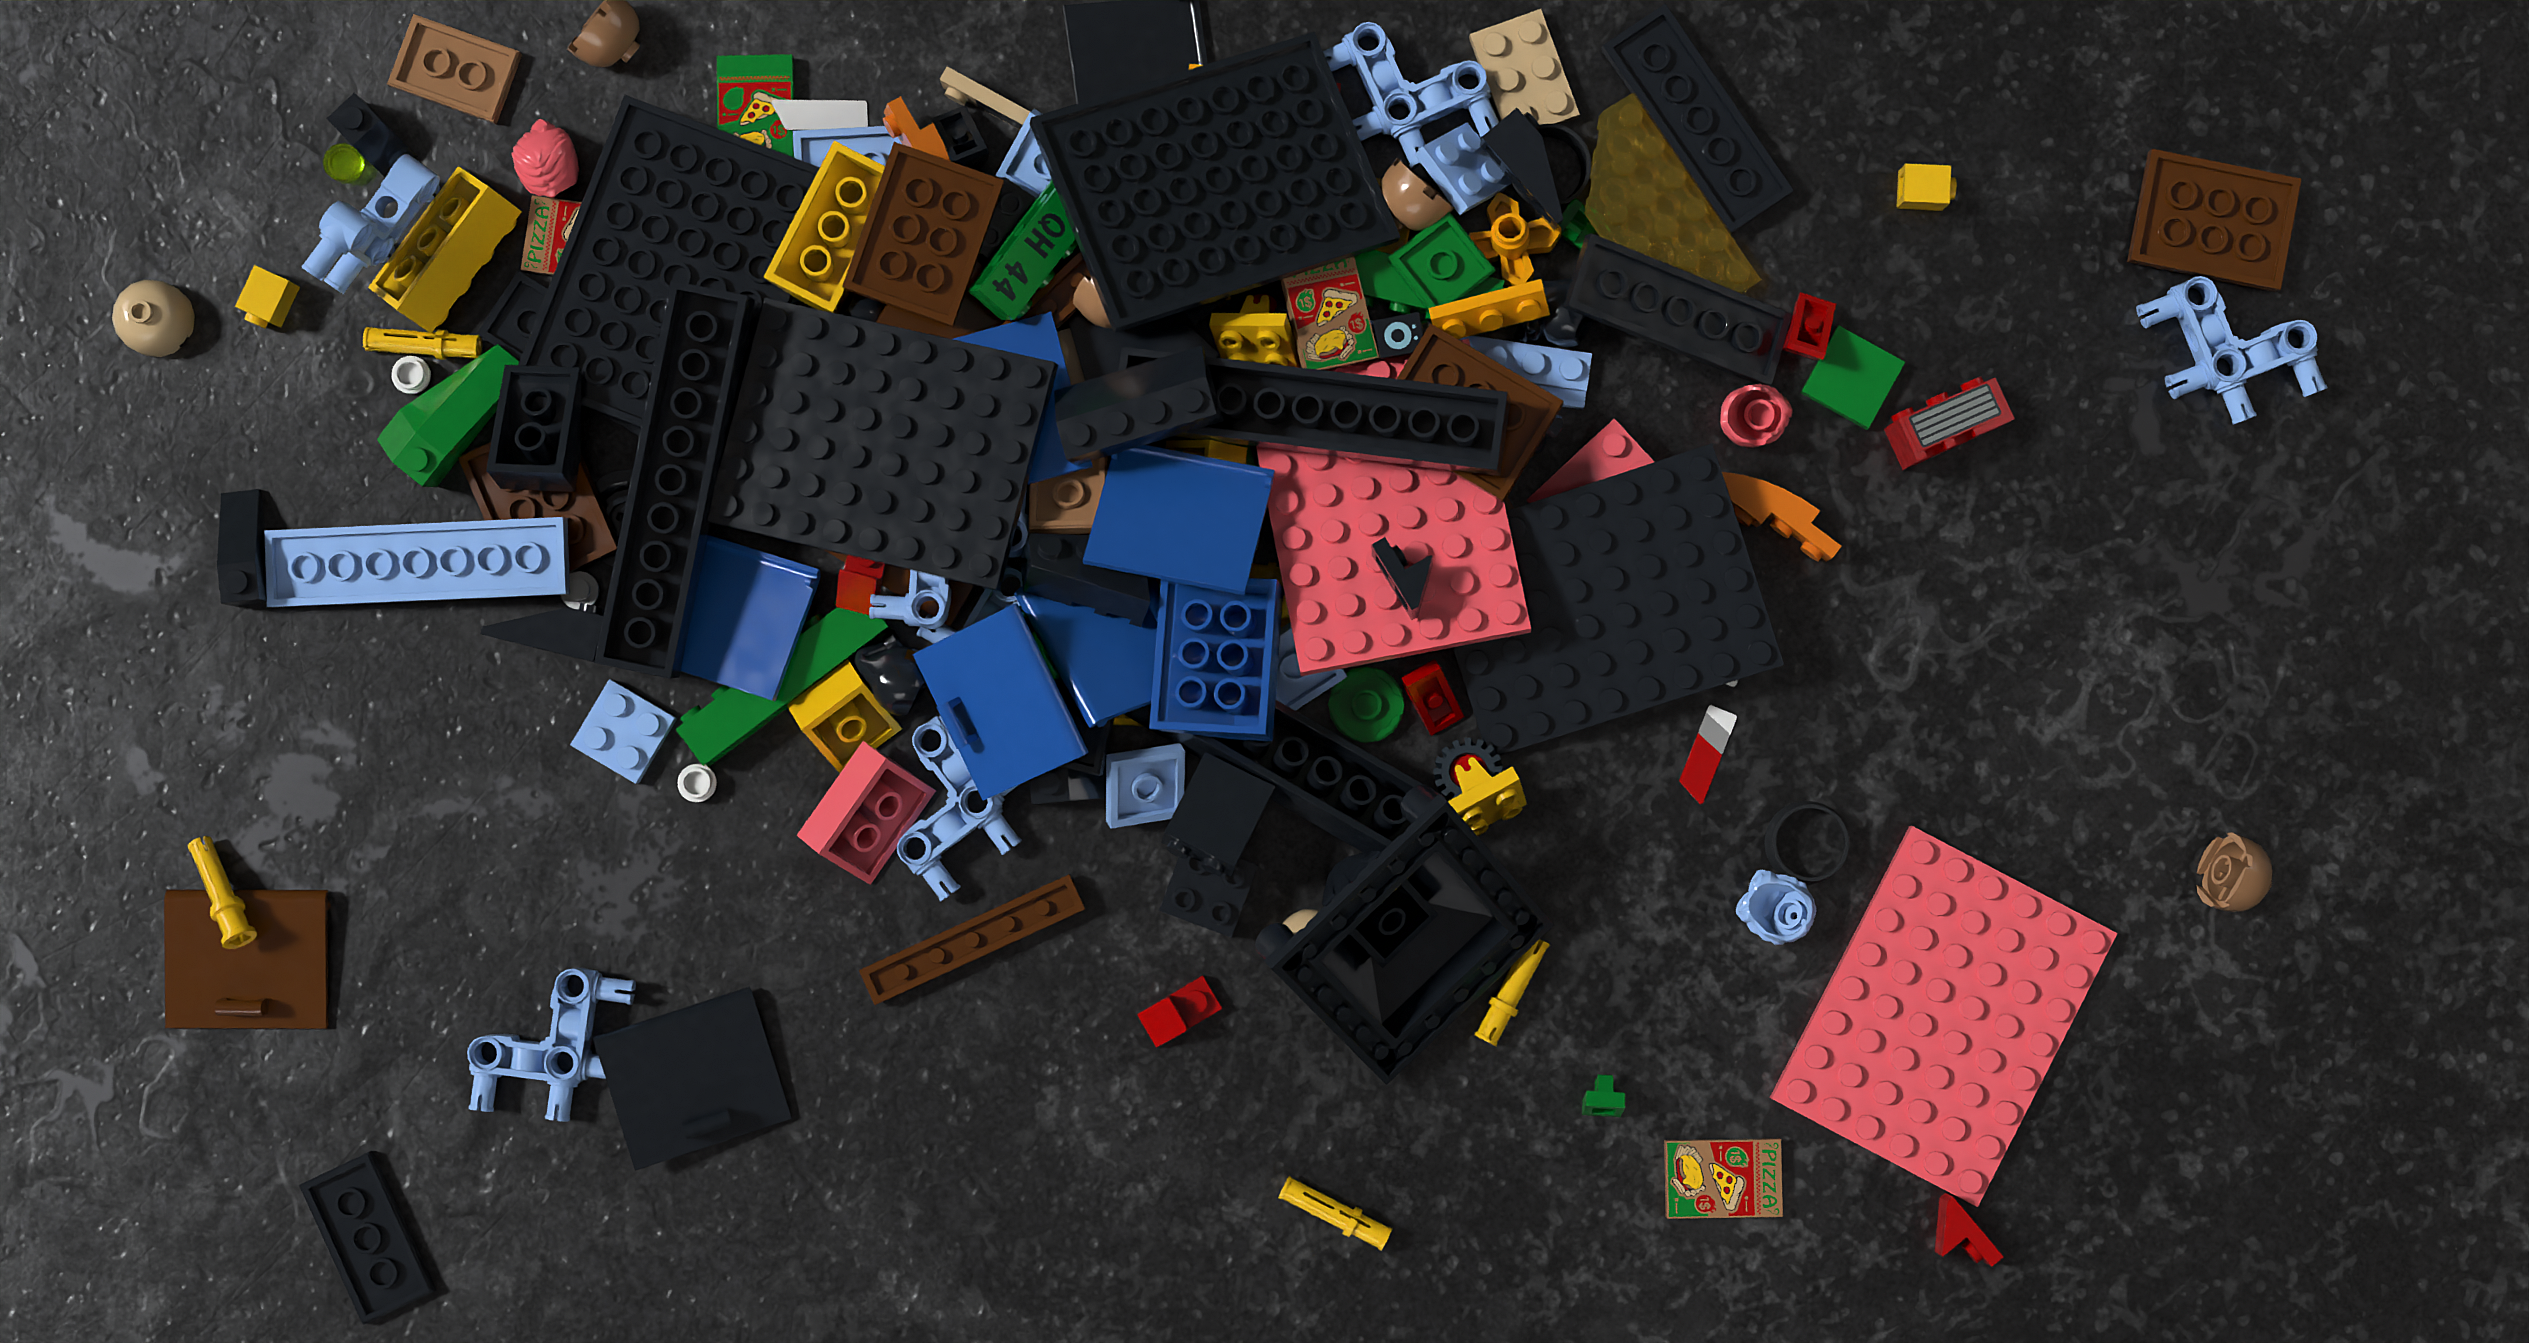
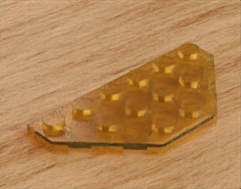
[1584,93,1761,294]

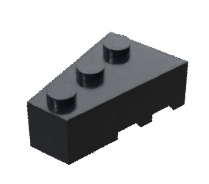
[1020,533,1150,627]

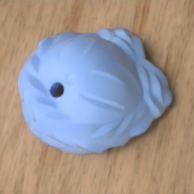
[1736,869,1816,945]

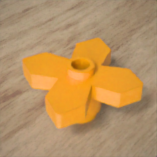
[1468,192,1562,287]

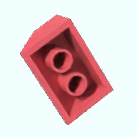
[797,741,936,885]

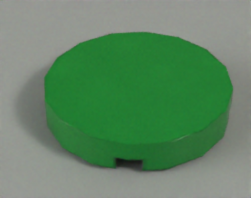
[1328,667,1404,743]

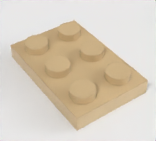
[1469,9,1580,125]

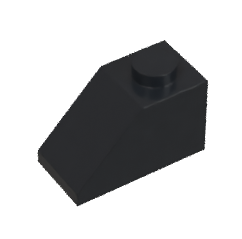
[326,92,418,178]

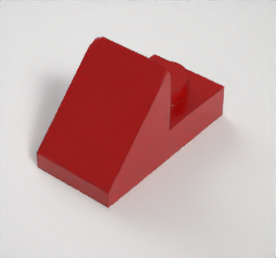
[1782,292,1836,361]
[836,555,887,615]
[1401,659,1464,736]
[1137,975,1222,1047]
[1935,1193,2004,1267]

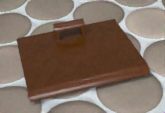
[164,889,331,1029]

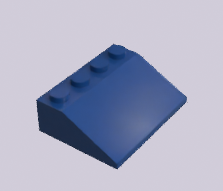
[1149,578,1284,741]

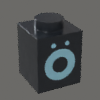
[1371,312,1429,360]

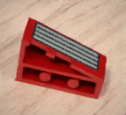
[1884,376,2014,470]

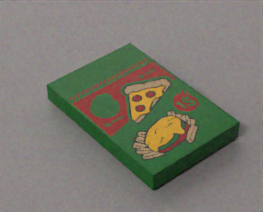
[717,54,795,158]

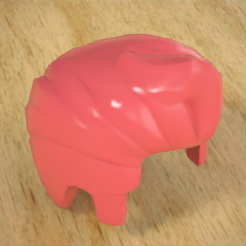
[511,119,579,198]
[1720,384,1793,448]

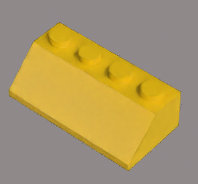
[764,141,885,314]
[368,166,522,334]

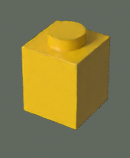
[1897,163,1957,211]
[235,265,300,329]

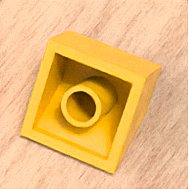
[787,659,902,773]

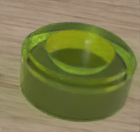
[323,143,364,183]

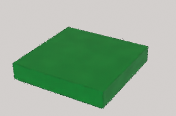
[1388,212,1496,312]
[1800,325,1905,430]

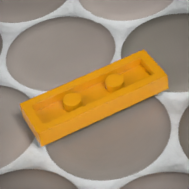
[1429,279,1550,339]

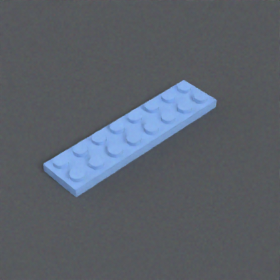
[264,517,570,607]

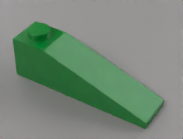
[377,344,520,487]

